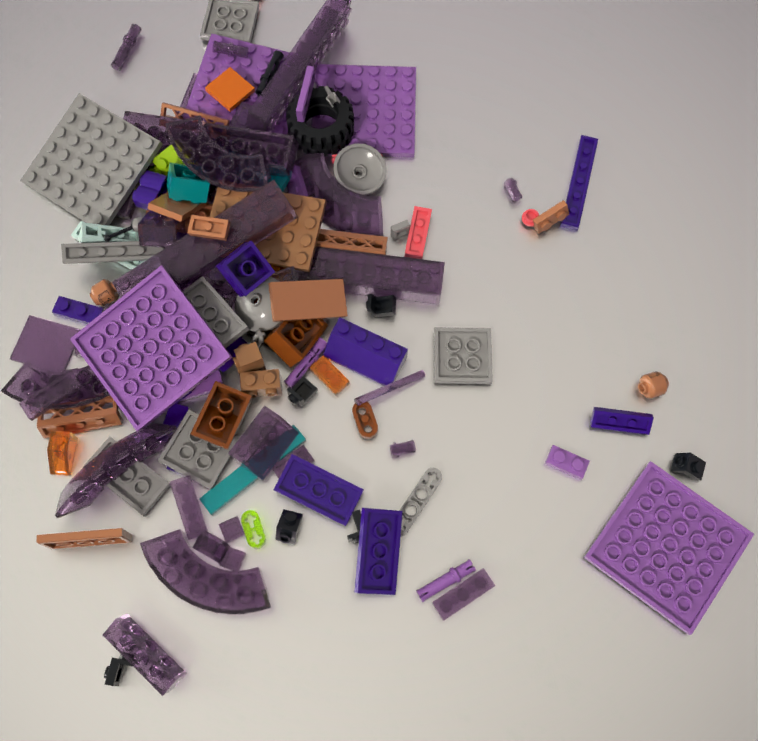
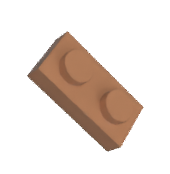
[533,200,569,234]
[187,215,231,241]

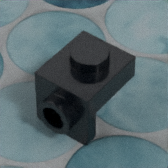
[366,293,396,318]
[287,376,318,407]
[671,452,706,481]
[275,509,303,545]
[347,510,361,544]
[104,654,138,686]

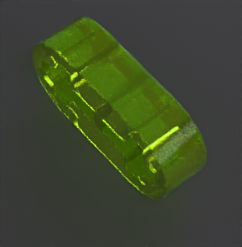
[241,510,266,549]

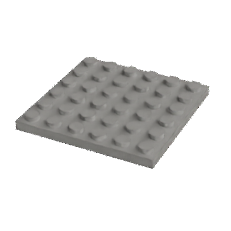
[20,93,163,226]

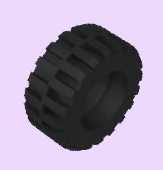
[286,86,354,157]

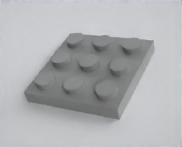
[200,0,259,43]
[434,327,493,384]
[158,409,241,490]

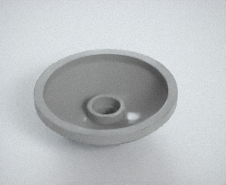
[333,143,387,196]
[235,277,282,332]

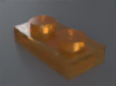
[309,355,350,396]

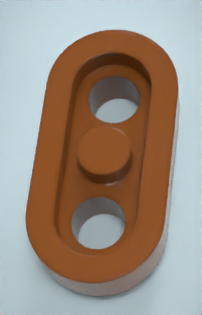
[352,400,378,439]

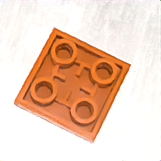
[205,67,255,112]

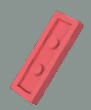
[404,206,432,260]

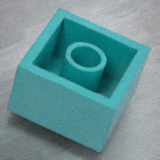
[167,163,210,204]

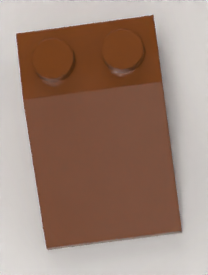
[263,319,328,368]
[190,381,252,450]

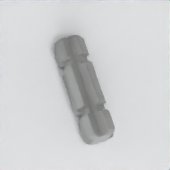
[251,330,266,348]

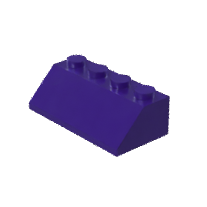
[323,317,408,389]

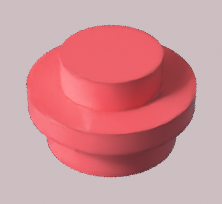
[522,209,539,227]

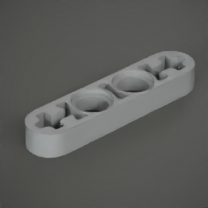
[399,468,442,537]

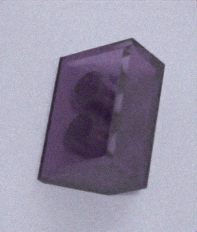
[228,406,299,481]

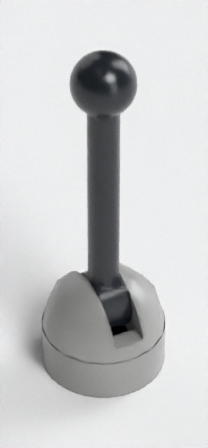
[103,216,147,242]

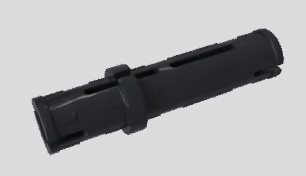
[255,50,284,98]

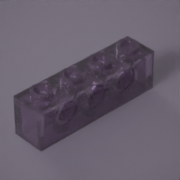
[103,614,186,696]

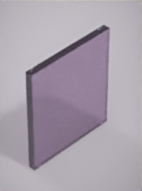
[10,315,81,375]

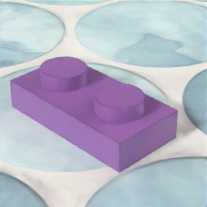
[287,165,309,197]
[545,445,590,480]

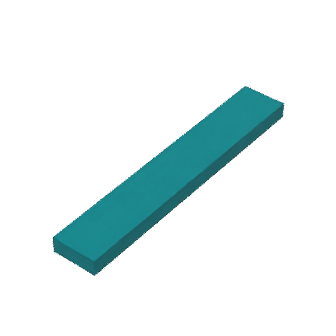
[199,424,306,515]

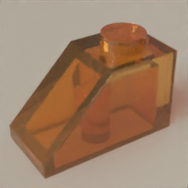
[47,430,78,476]

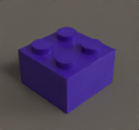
[216,240,275,297]

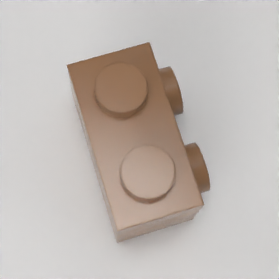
[233,341,266,375]
[240,369,282,399]

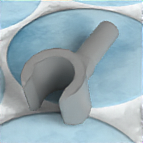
[324,86,340,108]

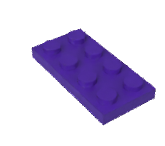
[273,454,364,527]
[354,508,403,595]

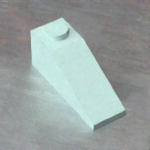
[79,222,140,243]

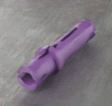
[284,338,327,388]
[416,559,476,602]

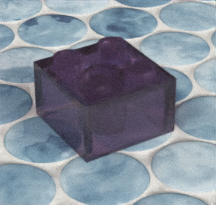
[138,210,186,248]

